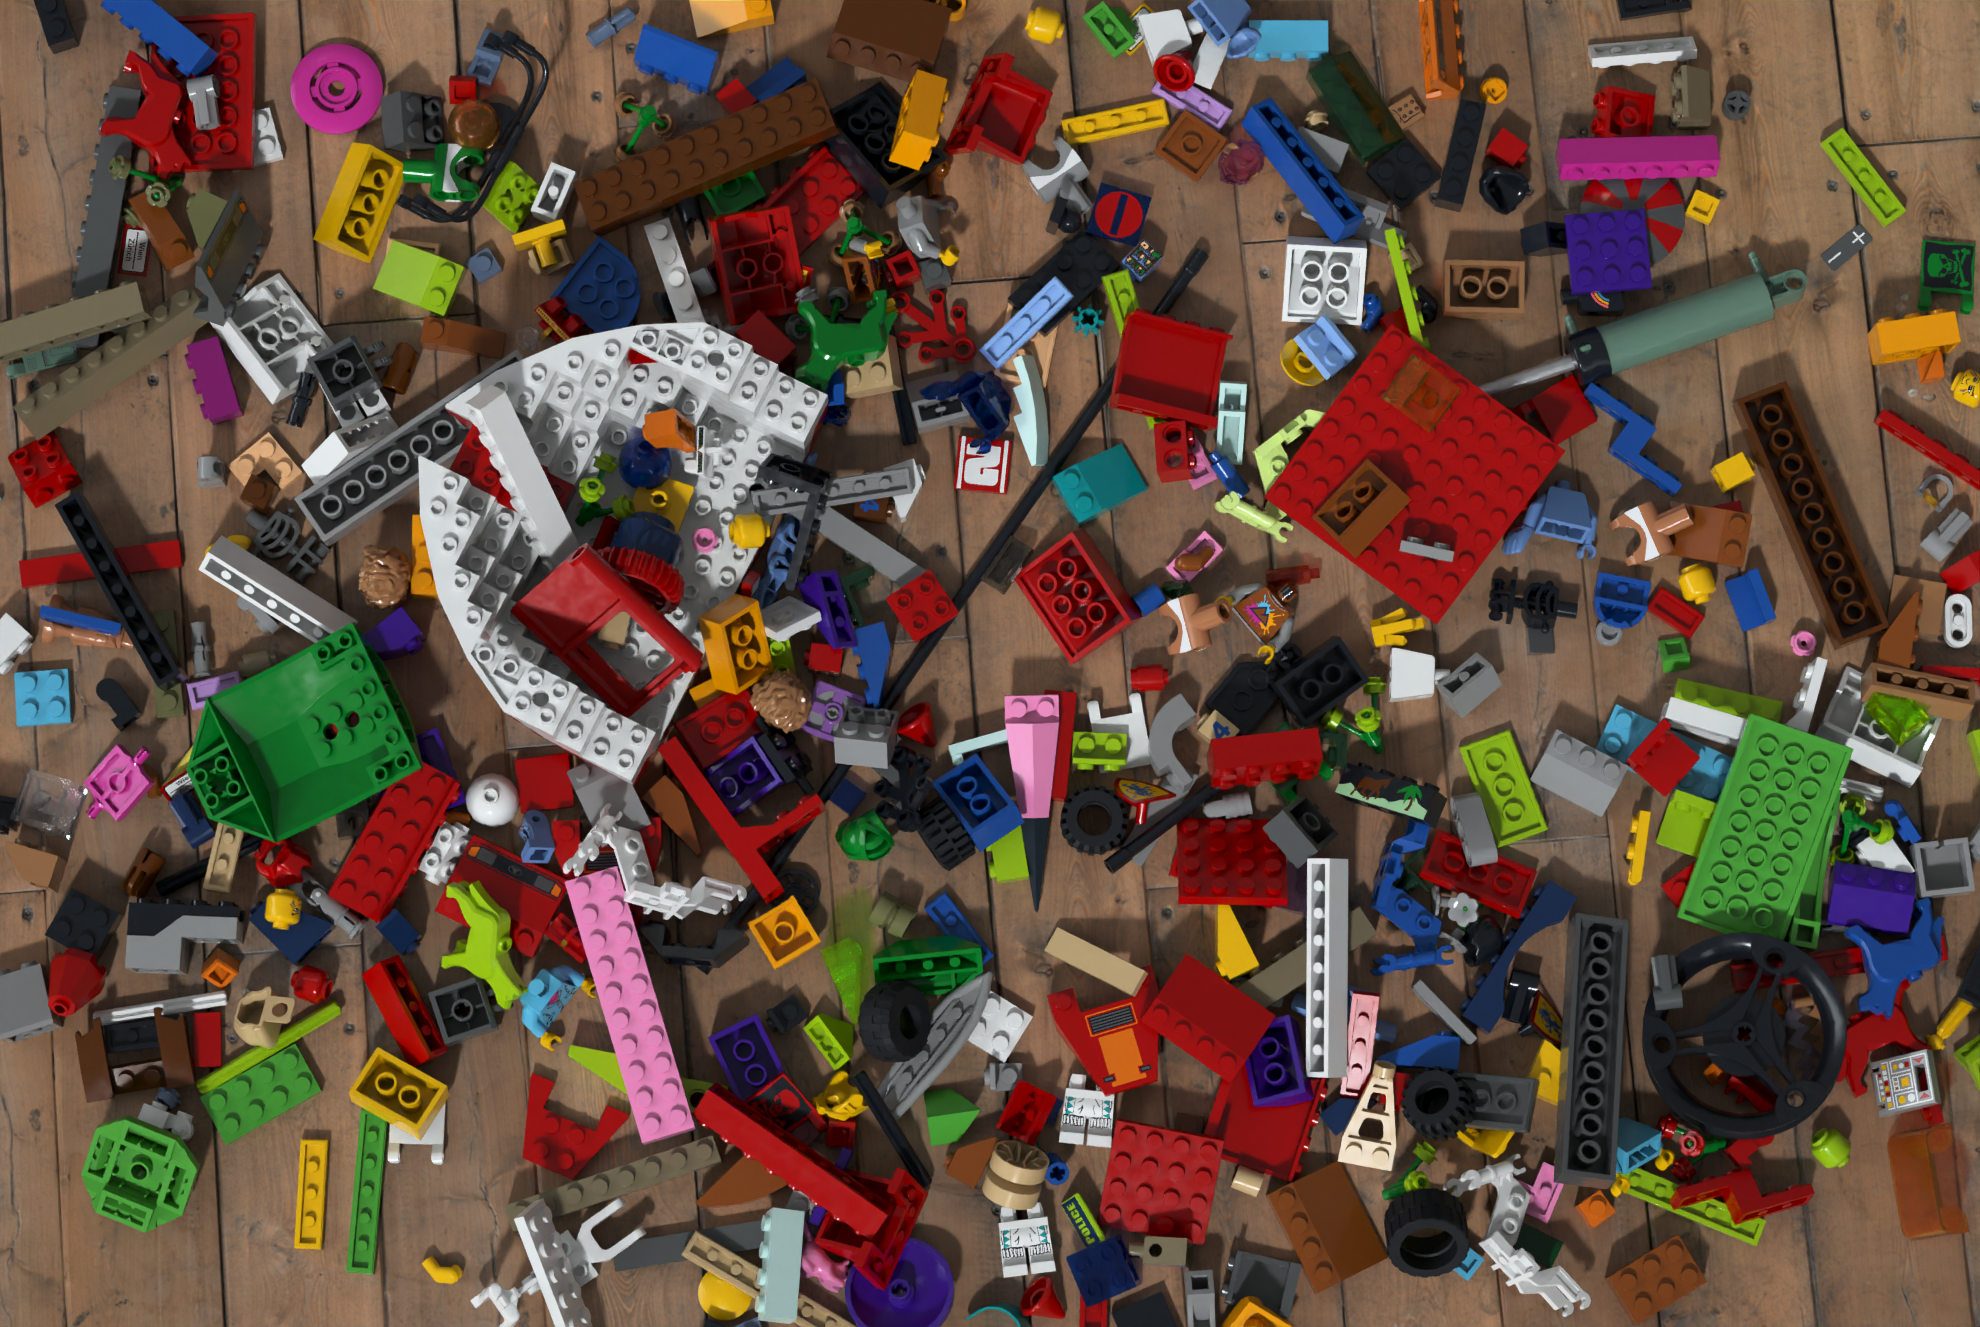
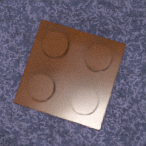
[1154,109,1228,183]

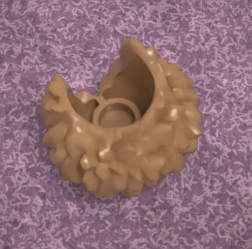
[358,544,411,610]
[749,668,812,733]

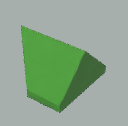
[924,1088,981,1146]

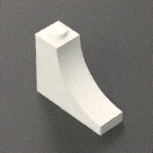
[301,411,399,485]

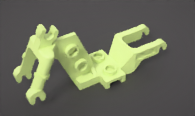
[1214,409,1325,543]

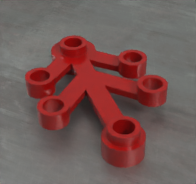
[890,290,977,364]

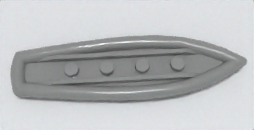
[877,971,993,1121]

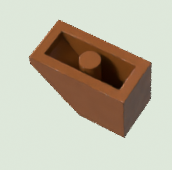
[943,1137,999,1189]

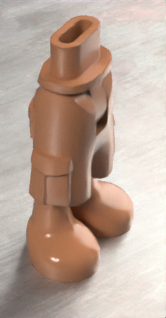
[42,594,134,649]

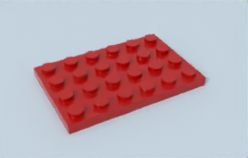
[149,13,257,174]

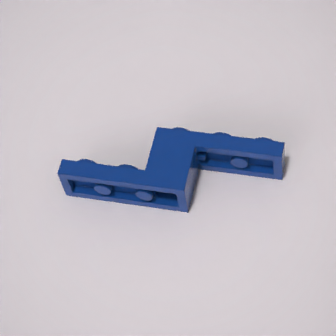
[1583,382,1682,498]

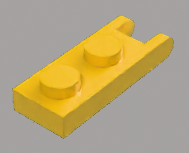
[1626,810,1651,886]

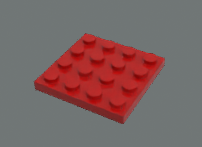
[1176,818,1288,906]
[1097,1118,1224,1245]

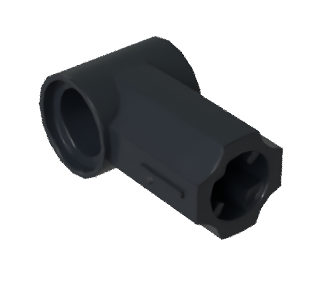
[1501,967,1540,1025]

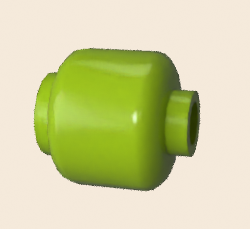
[1810,1128,1851,1168]

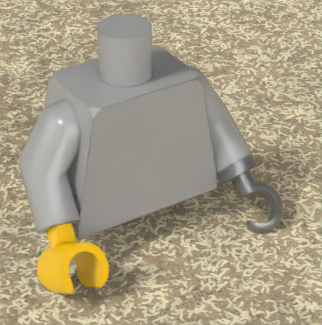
[896,195,960,266]

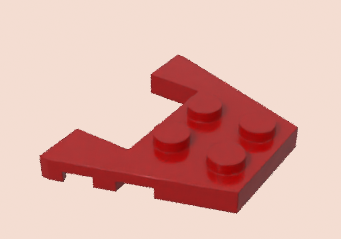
[523,1073,630,1180]

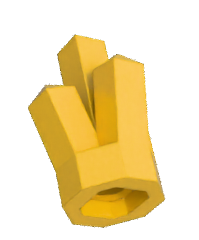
[1370,608,1427,648]

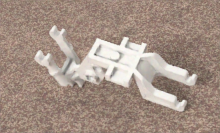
[563,803,747,920]
[1443,1154,1591,1317]
[470,1197,647,1327]

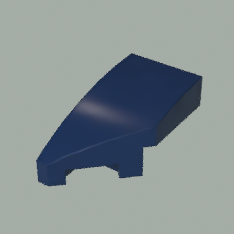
[1320,1097,1378,1136]

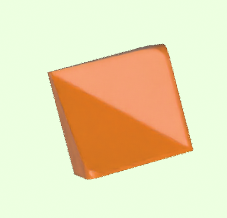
[1917,351,1946,384]
[201,948,240,990]

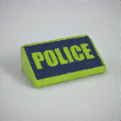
[1061,1193,1106,1250]

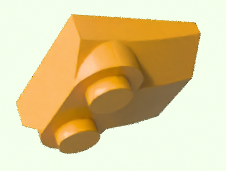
[747,896,821,970]
[1221,1296,1294,1327]

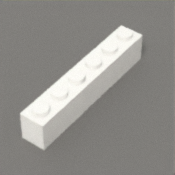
[198,535,358,643]

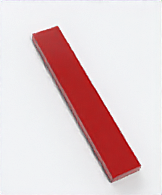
[19,540,183,589]

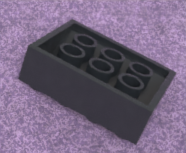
[822,82,947,209]

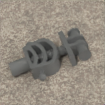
[245,506,331,584]

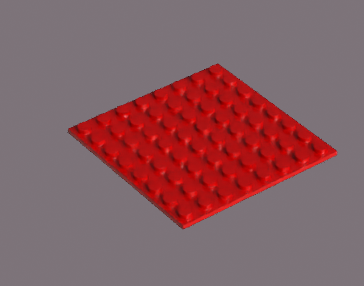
[1264,324,1565,624]

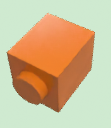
[1574,1190,1616,1229]

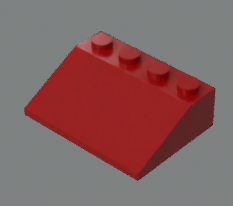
[1012,529,1143,665]
[1140,953,1276,1083]

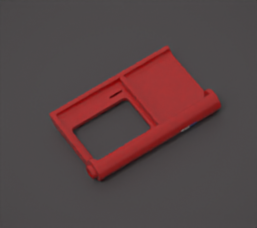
[510,543,703,718]

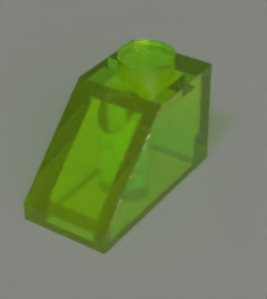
[1864,692,1931,747]

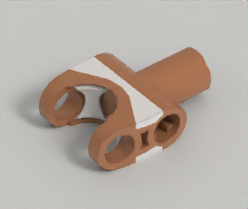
[1609,501,1695,567]
[1157,593,1232,655]

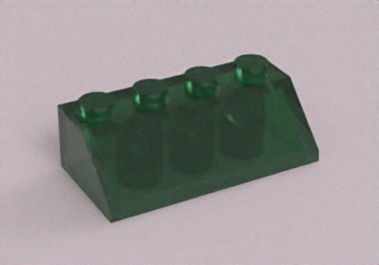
[1306,51,1406,166]

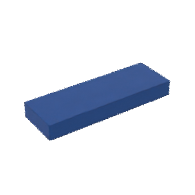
[39,605,122,637]
[924,892,995,965]

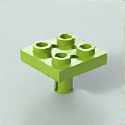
[482,161,541,233]

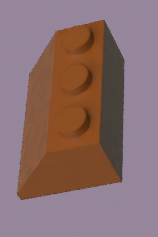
[1312,458,1411,559]

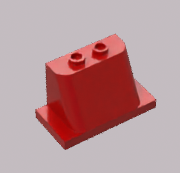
[944,52,1053,165]
[814,1168,928,1290]

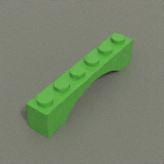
[1786,790,1841,952]

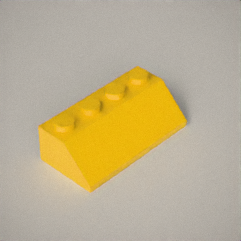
[313,142,403,263]

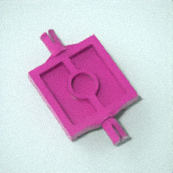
[84,744,155,821]

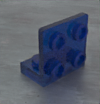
[1066,1234,1142,1307]

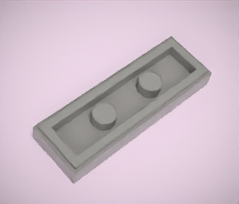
[1411,979,1477,1047]

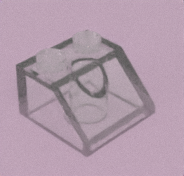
[10,769,89,840]

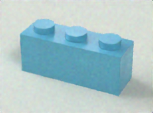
[1248,20,1328,62]

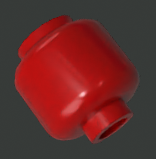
[291,965,333,1004]

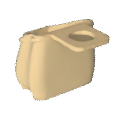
[234,986,296,1049]

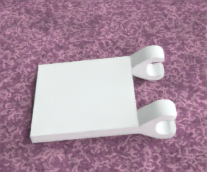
[1087,693,1151,774]
[388,1102,446,1165]

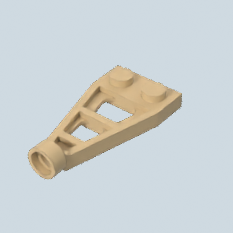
[1338,1060,1396,1171]

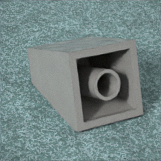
[0,961,63,1044]

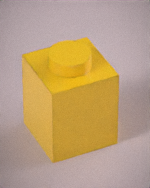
[1710,452,1755,494]

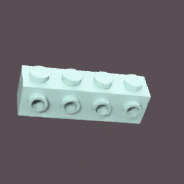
[755,1207,805,1324]

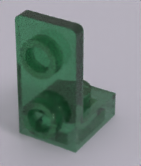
[839,566,874,628]
[1297,727,1348,771]

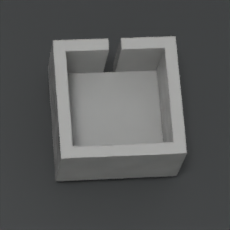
[1908,837,1975,900]

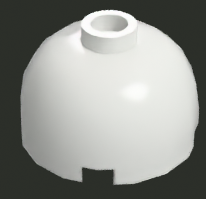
[466,773,520,828]

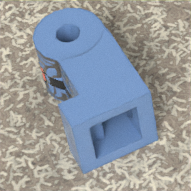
[519,810,555,863]

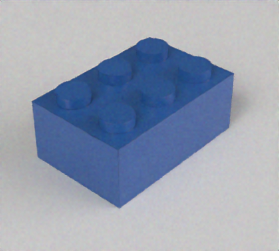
[933,754,1025,852]

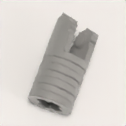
[1202,790,1253,819]

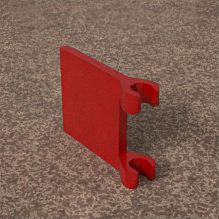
[1513,374,1598,445]

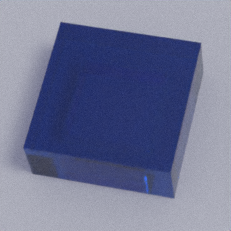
[829,778,867,817]

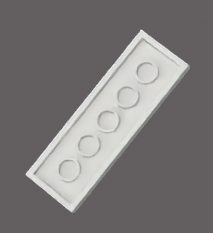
[514,1198,593,1327]

